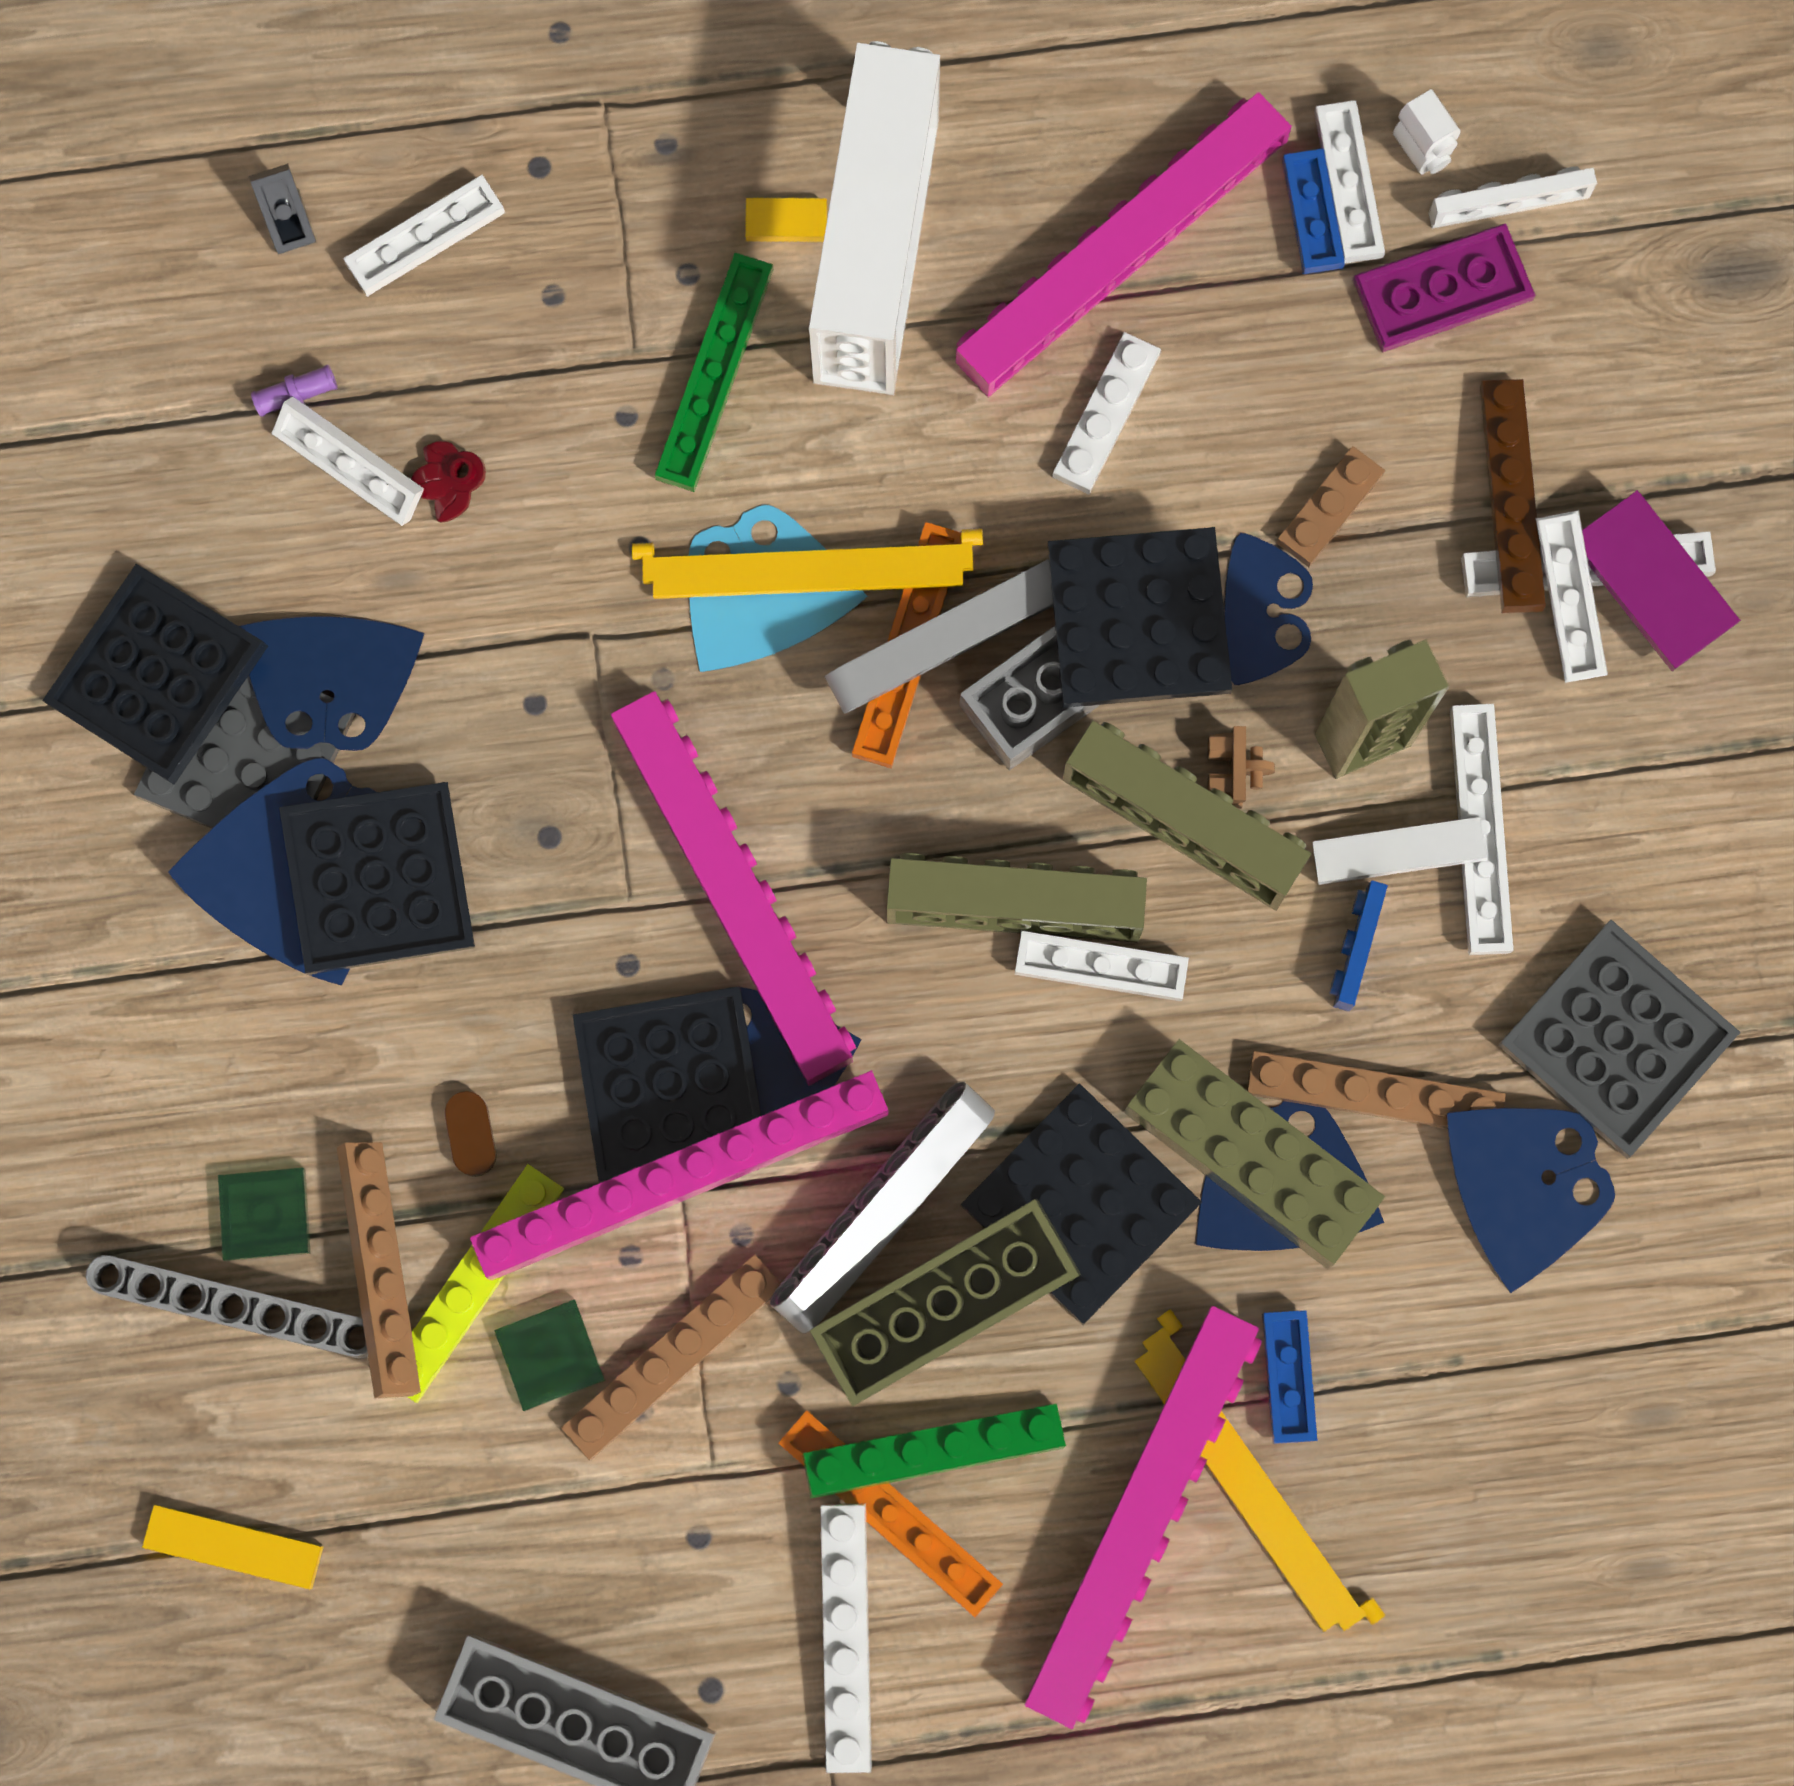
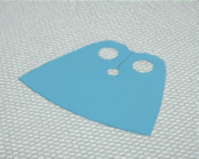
[689,505,868,672]

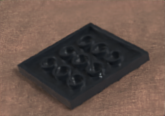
[1047,527,1232,708]
[42,564,268,785]
[279,782,475,975]
[572,986,762,1183]
[960,1083,1202,1325]

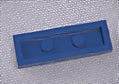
[1282,149,1345,274]
[1329,880,1388,1012]
[1262,1310,1318,1444]

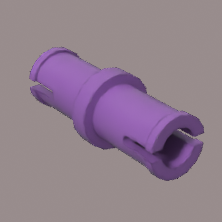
[251,364,338,417]

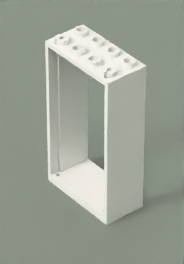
[809,41,940,395]

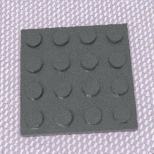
[134,676,356,829]
[1498,920,1741,1159]

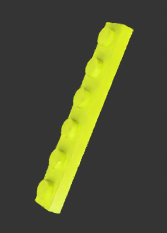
[408,1164,564,1403]

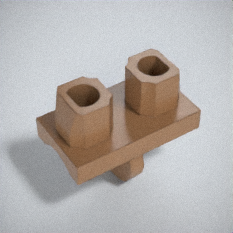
[1207,726,1275,809]

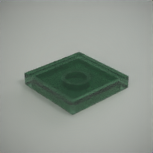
[218,1168,311,1262]
[494,1299,606,1412]

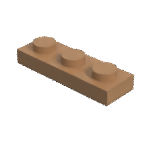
[1276,446,1385,568]

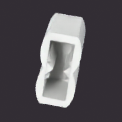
[1393,89,1461,175]

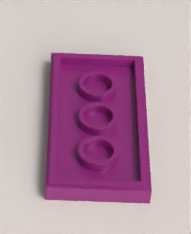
[1353,223,1536,353]
[1582,490,1741,672]

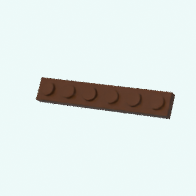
[1480,379,1546,613]

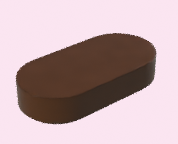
[445,1091,497,1177]

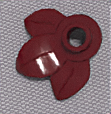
[410,441,486,523]

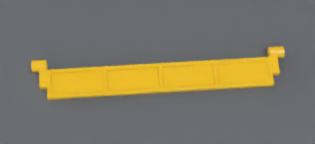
[632,529,983,599]
[1134,1309,1386,1632]

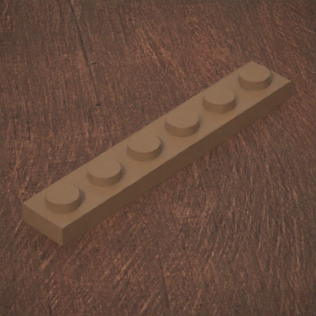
[1247,1051,1506,1129]
[337,1142,421,1399]
[561,1254,781,1461]

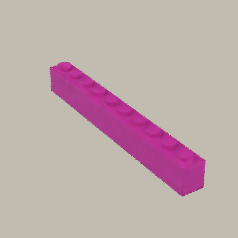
[956,92,1292,397]
[611,691,856,1086]
[470,1070,889,1281]
[1024,1306,1262,1729]

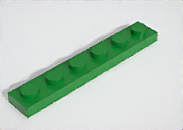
[655,252,774,492]
[802,1404,1066,1498]

